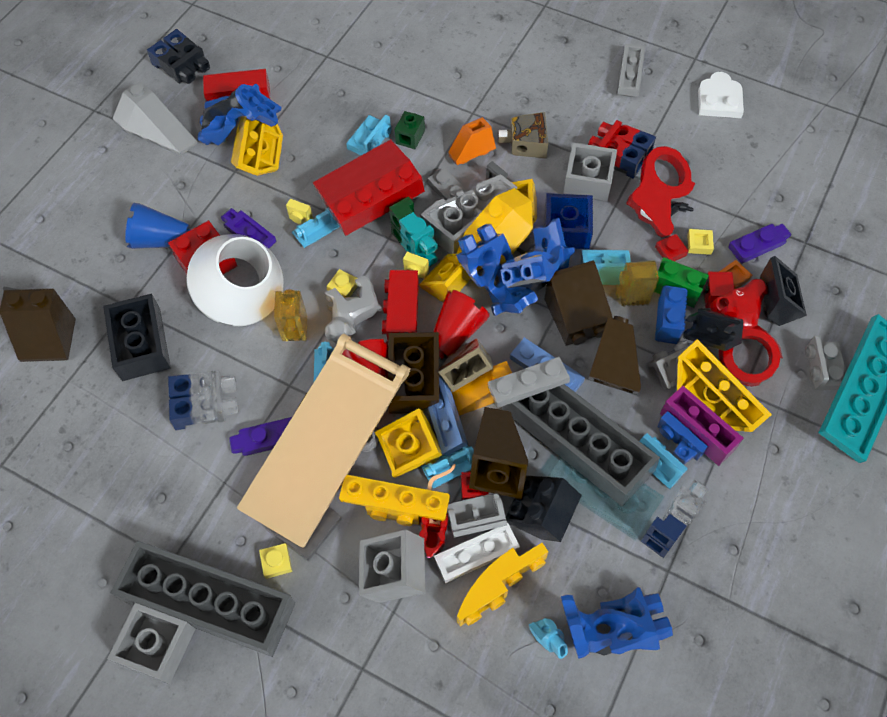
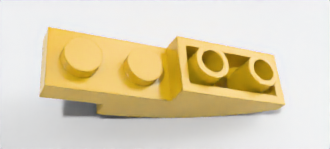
[457,543,549,626]

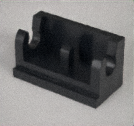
[683,308,743,351]

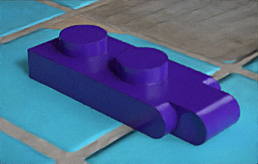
[221,208,277,249]
[728,224,792,264]
[229,417,292,456]

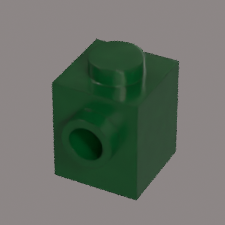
[394,111,425,150]

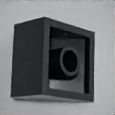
[760,256,807,326]

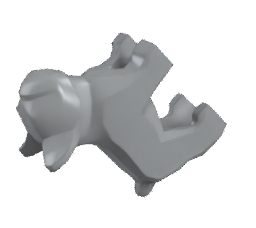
[325,276,383,344]

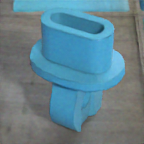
[529,618,568,659]

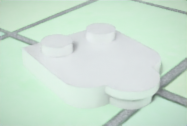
[698,72,744,118]

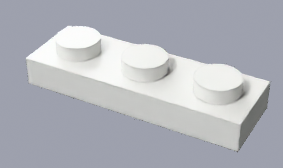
[434,523,520,583]

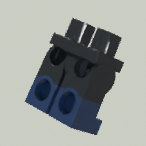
[147,29,210,84]

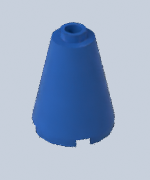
[125,203,192,249]

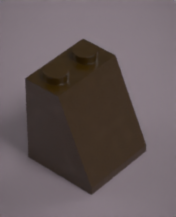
[544,260,613,346]
[0,289,76,362]
[589,316,641,395]
[469,407,529,499]

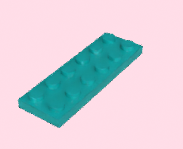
[818,314,887,463]

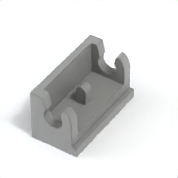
[447,493,507,537]

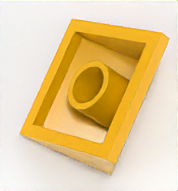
[419,253,471,302]

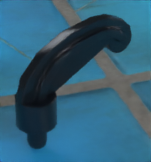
[671,202,694,216]

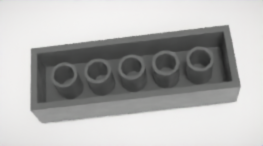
[503,363,660,507]
[110,540,295,657]

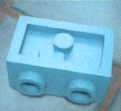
[346,115,392,155]

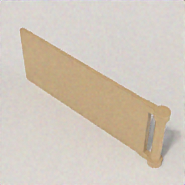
[237,333,410,548]

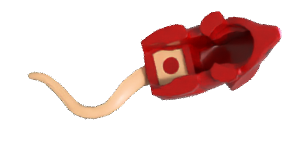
[419,464,456,558]

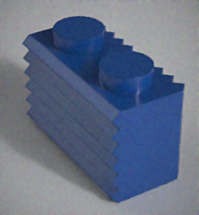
[655,286,688,344]

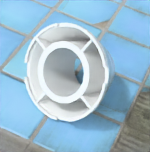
[187,234,283,326]

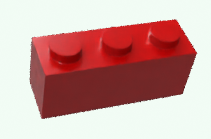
[203,69,271,102]
[382,270,419,344]

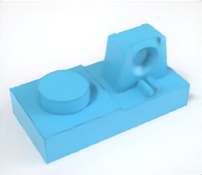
[639,433,688,489]

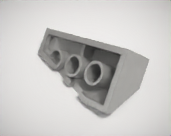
[113,81,198,155]
[420,174,517,254]

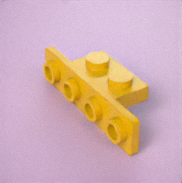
[339,475,450,526]

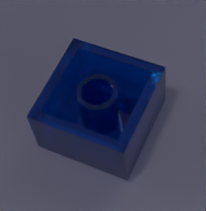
[544,193,593,249]

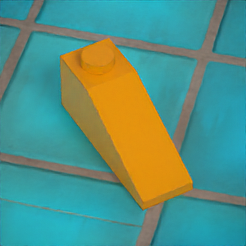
[451,361,512,416]

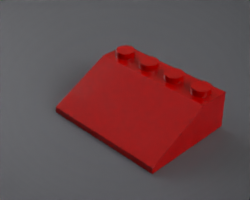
[312,139,425,236]

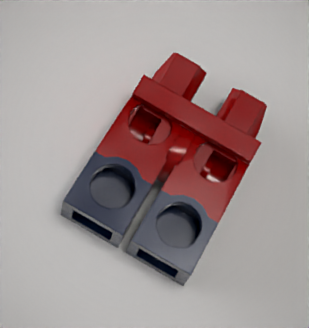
[588,120,656,179]

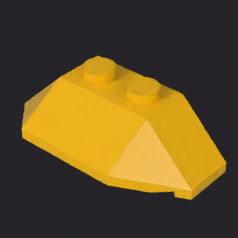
[231,116,283,176]
[457,188,533,271]
[677,339,772,432]

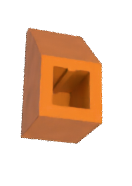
[448,117,496,165]

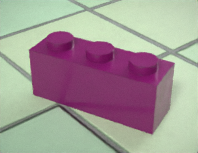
[660,386,744,466]

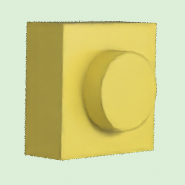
[286,199,313,224]
[687,229,714,255]
[403,252,429,279]
[327,269,358,298]
[259,543,293,579]

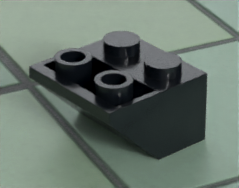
[505,475,582,542]

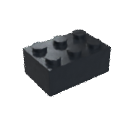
[103,293,171,381]

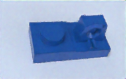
[657,411,708,465]

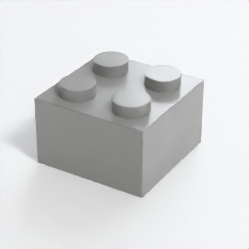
[563,143,617,201]
[359,529,425,603]
[107,603,195,685]

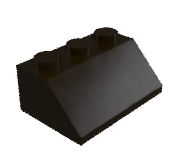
[388,332,439,414]

